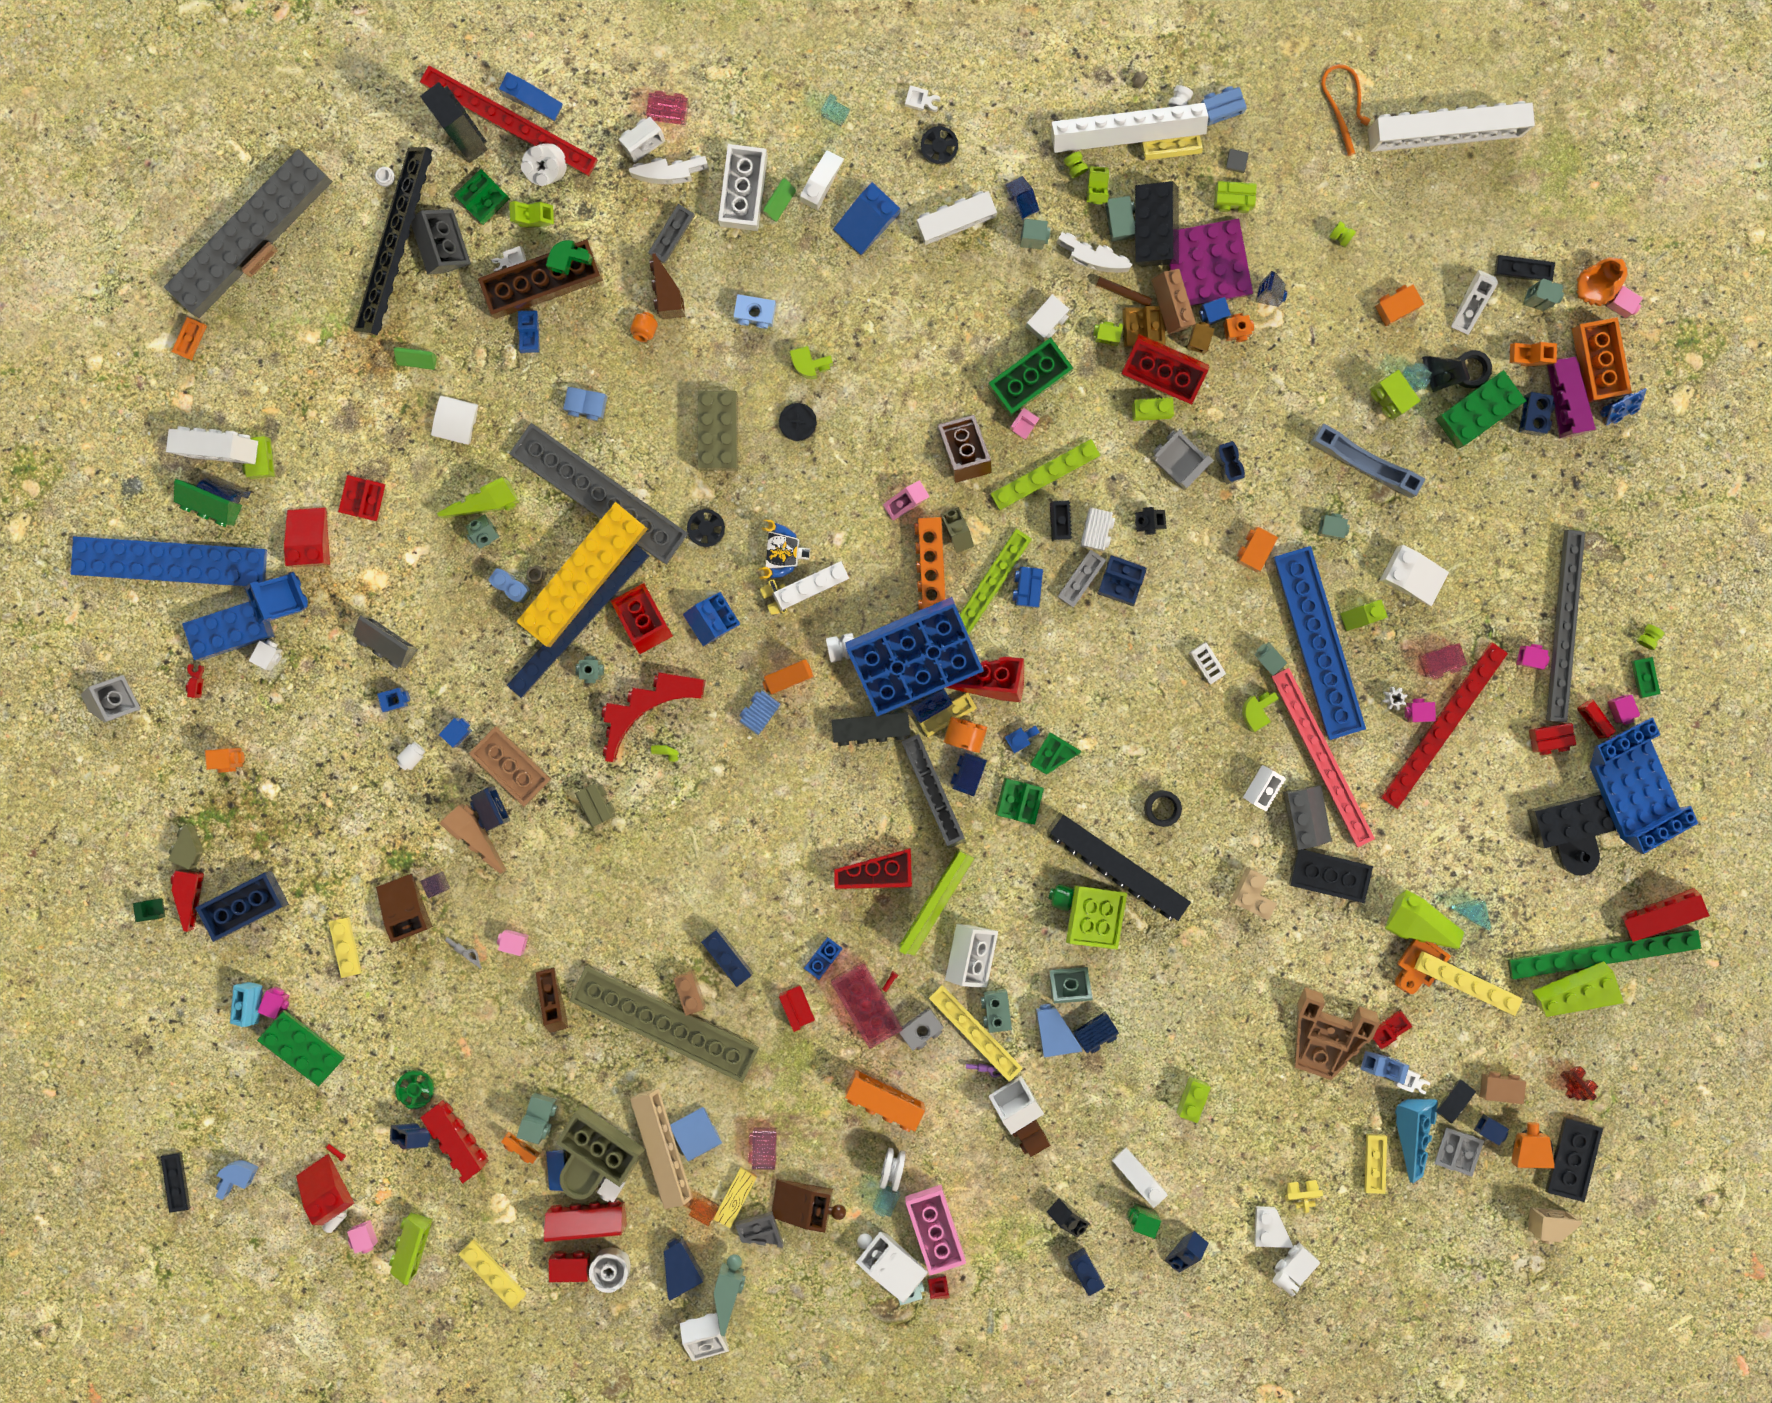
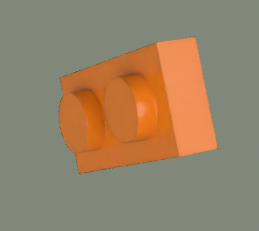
[171,317,207,361]
[501,1132,540,1164]

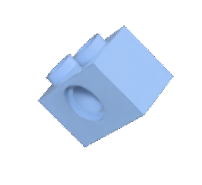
[734,294,776,329]

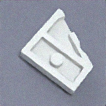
[1254,1206,1293,1248]

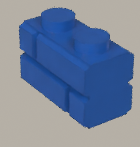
[1012,567,1043,608]

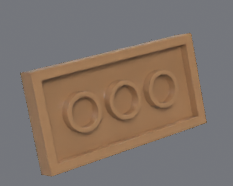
[469,726,551,807]

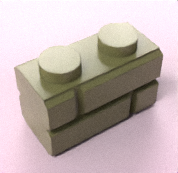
[575,782,615,827]

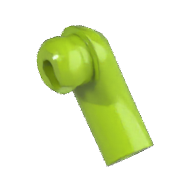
[651,745,679,762]

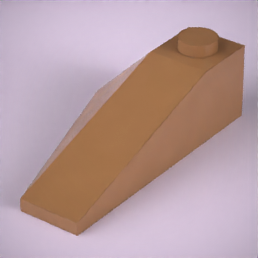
[439,804,507,874]

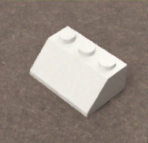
[945,924,998,988]

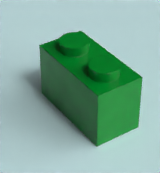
[1127,1203,1161,1239]

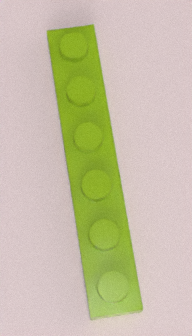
[990,439,1101,511]

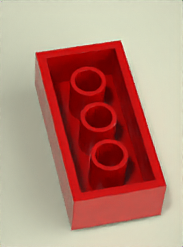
[1121,334,1209,405]

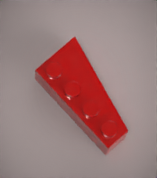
[834,848,912,890]
[420,1100,489,1184]

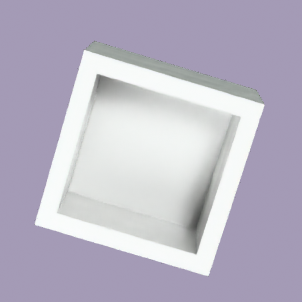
[989,1076,1044,1135]

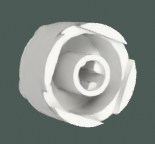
[521,144,567,186]
[589,1248,631,1293]

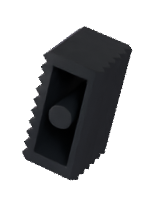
[1050,500,1072,542]

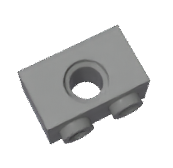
[899,1007,944,1051]

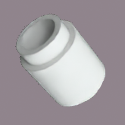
[397,742,426,770]

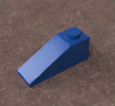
[499,72,563,122]

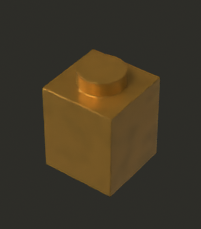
[1186,322,1214,354]

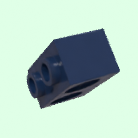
[1518,392,1555,436]

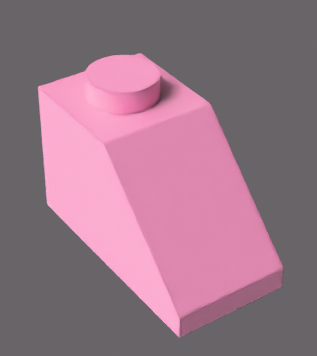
[883,481,930,520]

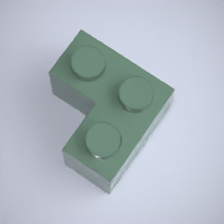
[516,1093,558,1145]

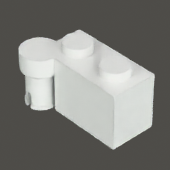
[1273,1242,1320,1297]

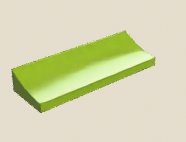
[899,848,975,956]

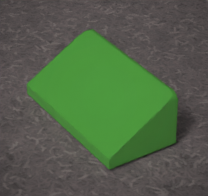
[763,178,796,222]
[394,347,437,370]

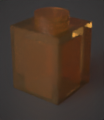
[688,1194,719,1227]

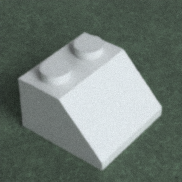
[619,117,665,163]
[680,1313,729,1361]

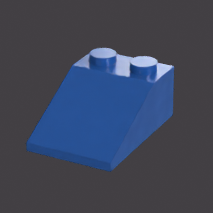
[833,182,900,255]

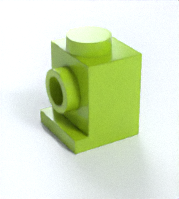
[1093,322,1123,346]

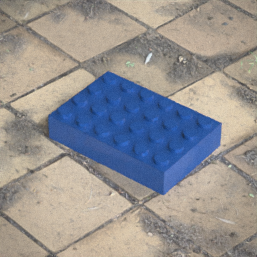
[845,597,984,716]

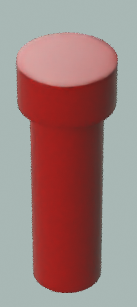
[882,971,899,992]
[326,1144,346,1162]

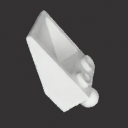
[856,1232,928,1303]

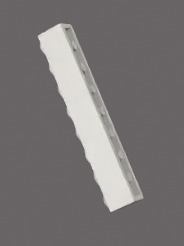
[1051,103,1208,153]

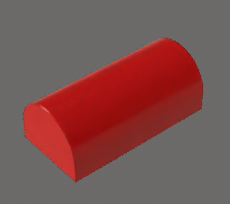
[1577,699,1616,739]

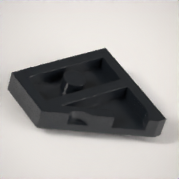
[1422,356,1470,392]

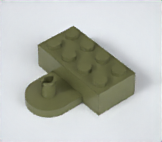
[556,1106,645,1200]

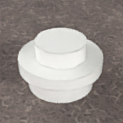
[375,167,395,187]

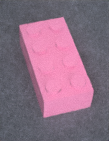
[905,1184,966,1275]

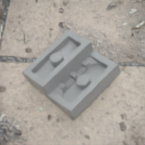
[1434,1127,1484,1177]

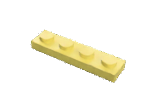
[458,1239,527,1309]

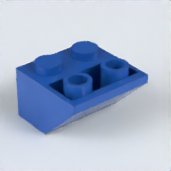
[683,592,740,647]

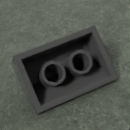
[411,209,471,275]
[353,615,418,669]
[1283,785,1332,850]

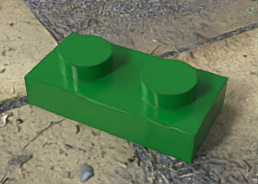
[1631,657,1661,698]

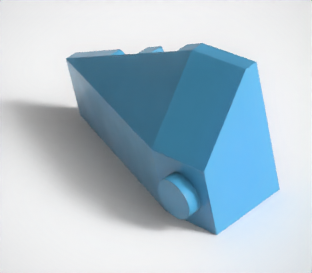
[1395,1099,1438,1183]

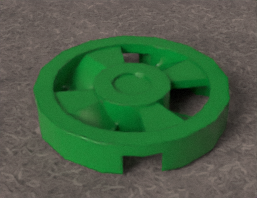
[395,1070,435,1109]

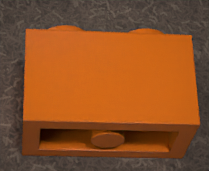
[1375,284,1424,326]
[1237,527,1278,572]

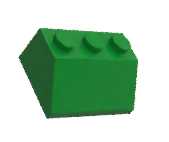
[174,478,242,527]

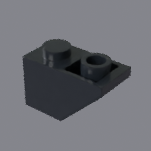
[1047,1198,1090,1238]

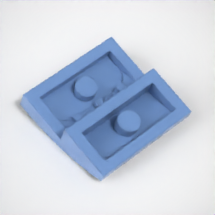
[670,1107,722,1161]

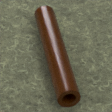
[1096,277,1153,306]

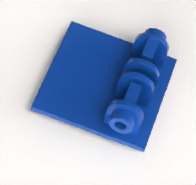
[1600,388,1647,426]

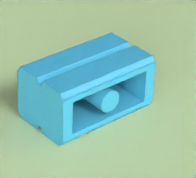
[230,982,263,1027]

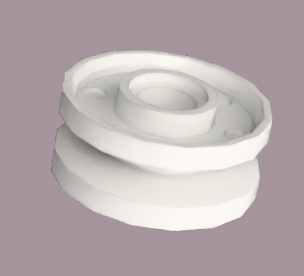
[880,1147,906,1192]

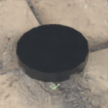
[779,403,817,442]

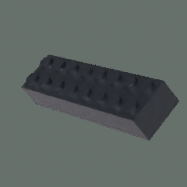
[1047,812,1191,921]

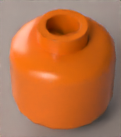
[630,312,658,342]

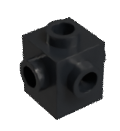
[1135,507,1167,535]

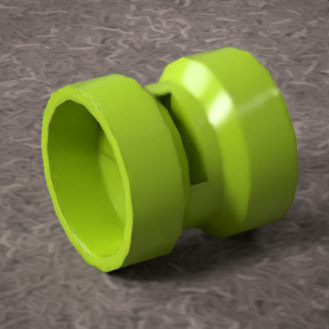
[1063,151,1089,178]
[1329,221,1356,248]
[1637,624,1665,650]

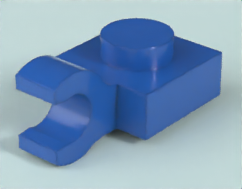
[1005,725,1040,754]

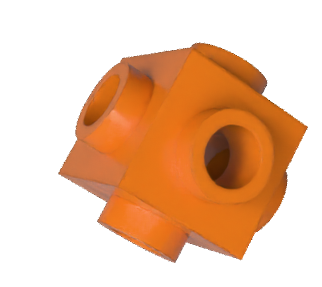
[1223,313,1254,343]

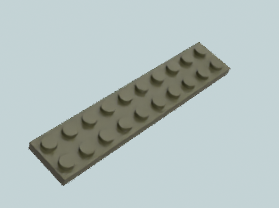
[569,965,759,1083]

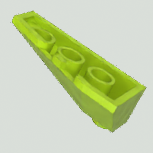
[437,477,520,518]
[1385,890,1465,949]

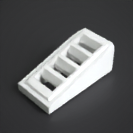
[1189,642,1226,685]

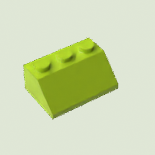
[389,1213,433,1285]

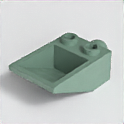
[713,1254,746,1337]

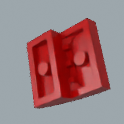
[338,475,386,522]

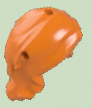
[1576,257,1628,306]

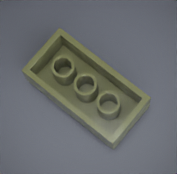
[698,391,738,471]

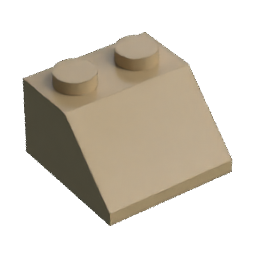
[1528,1207,1582,1244]

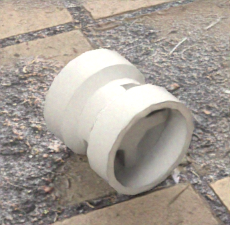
[1168,85,1193,107]

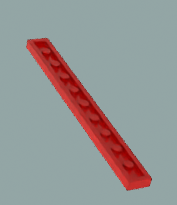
[420,65,598,177]
[1380,642,1508,809]

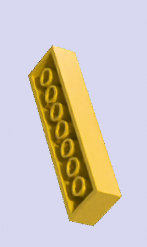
[516,502,648,647]

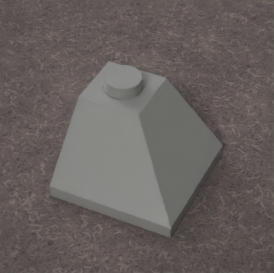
[80,675,141,723]

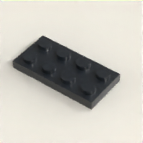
[1289,849,1373,903]
[1545,1117,1603,1202]

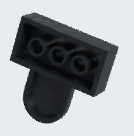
[1527,792,1616,876]

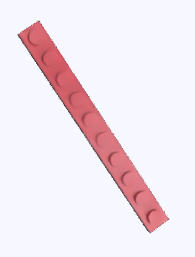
[1270,668,1375,848]

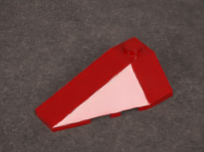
[946,656,1024,703]

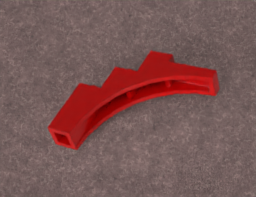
[601,672,706,762]

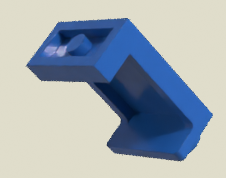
[245,571,308,624]

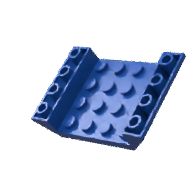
[1590,717,1698,854]

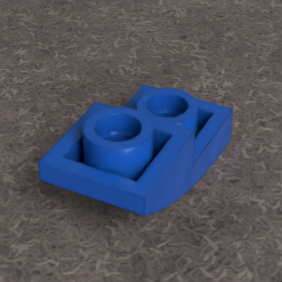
[803,937,843,980]

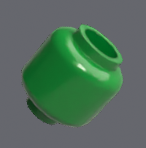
[1048,884,1075,912]

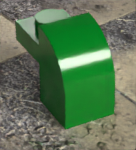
[546,240,593,275]

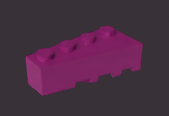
[1547,357,1596,439]

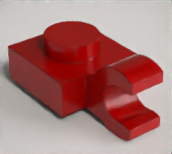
[186,664,204,698]

